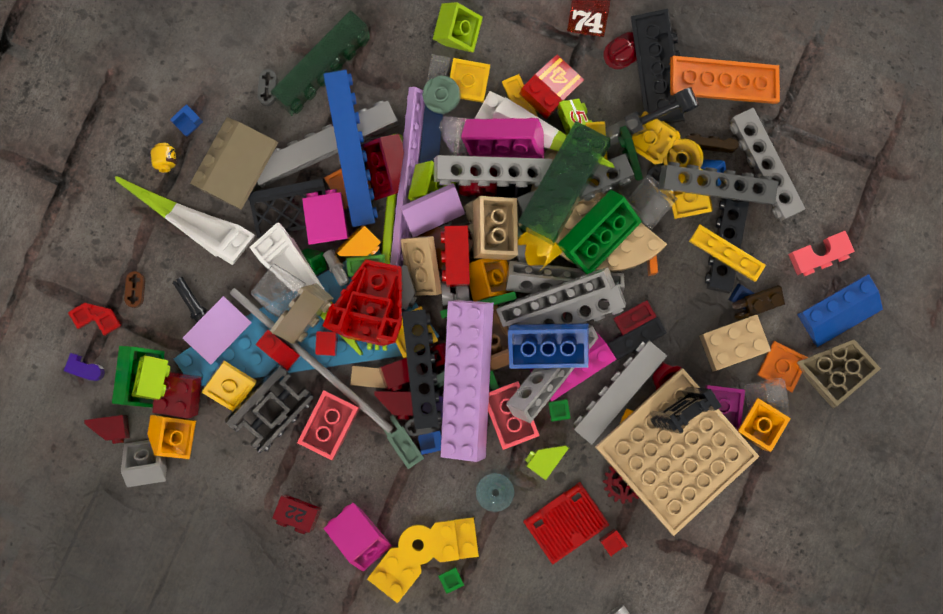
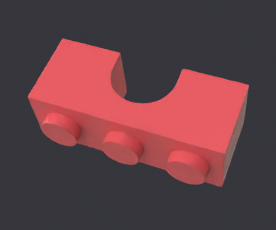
[788,231,855,277]

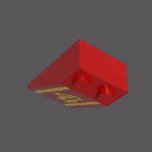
[519,55,584,120]

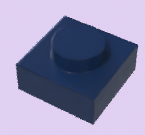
[728,283,754,310]

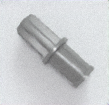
[323,250,349,286]

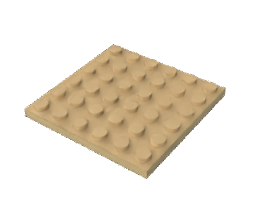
[595,368,759,536]

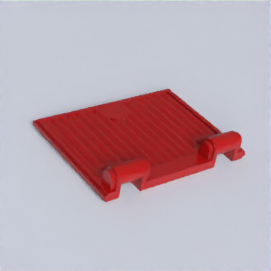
[523,482,610,565]

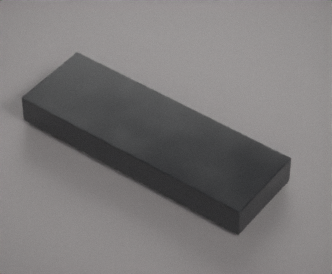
[607,316,667,361]

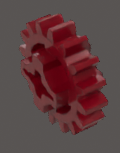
[602,466,639,504]

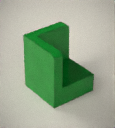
[301,248,327,275]

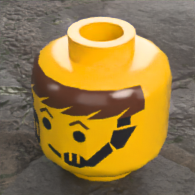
[151,143,177,173]

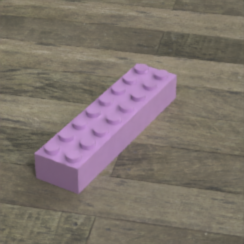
[441,300,494,462]

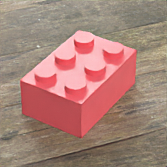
[488,381,539,450]
[297,390,360,460]

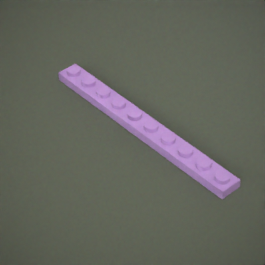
[390,87,425,267]

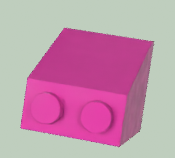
[302,189,349,245]
[323,503,392,571]

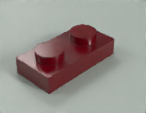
[613,300,656,335]

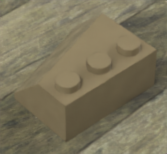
[270,283,334,344]
[797,340,881,409]

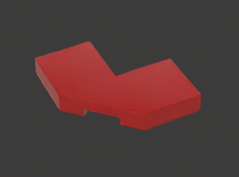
[68,303,121,336]

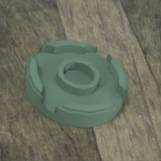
[422,75,461,114]

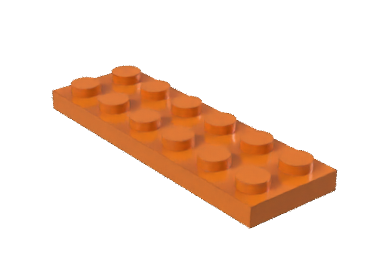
[670,56,780,104]

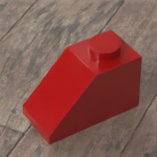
[255,330,300,370]

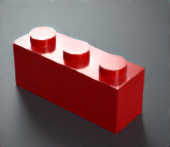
[441,225,470,287]

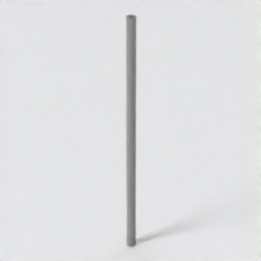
[230,288,394,433]

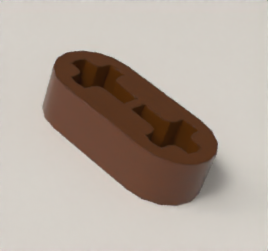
[124,271,145,308]

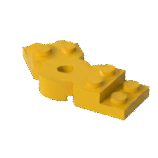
[632,111,713,219]
[367,517,479,603]

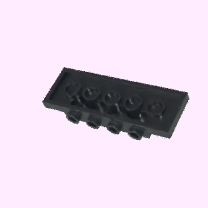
[631,8,685,124]

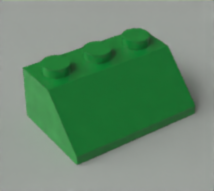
[112,346,165,408]

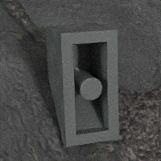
[402,265,417,310]

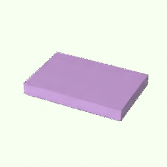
[400,183,465,237]
[183,296,252,364]

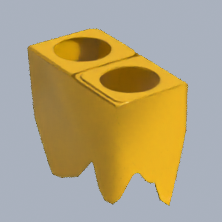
[517,222,563,271]

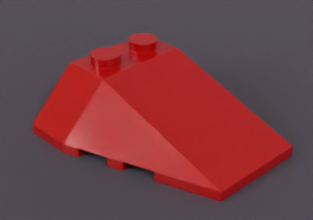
[323,259,402,346]

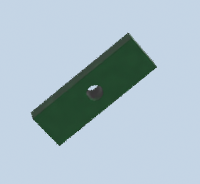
[618,125,643,181]

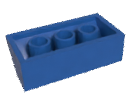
[797,274,883,347]
[508,323,589,369]

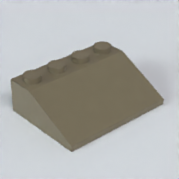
[190,117,279,210]

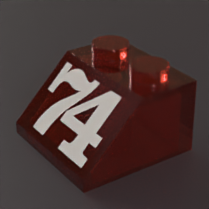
[567,0,610,37]

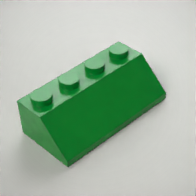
[557,190,642,274]

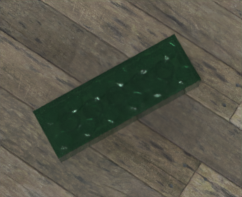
[270,10,370,116]
[518,121,611,246]

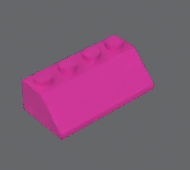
[461,118,544,159]
[530,332,616,402]

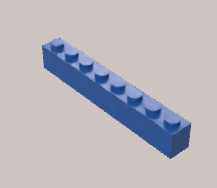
[323,70,378,227]

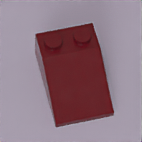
[361,134,404,200]

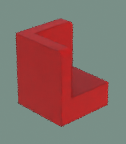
[315,331,338,356]
[599,529,628,556]

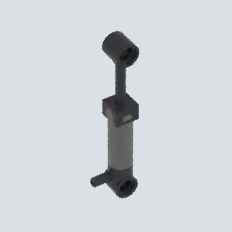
[563,87,699,165]

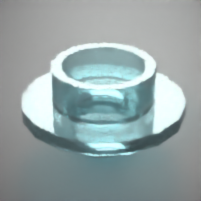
[476,473,514,512]

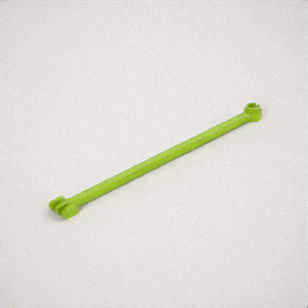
[367,134,404,351]

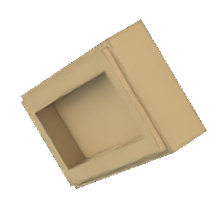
[350,366,386,389]

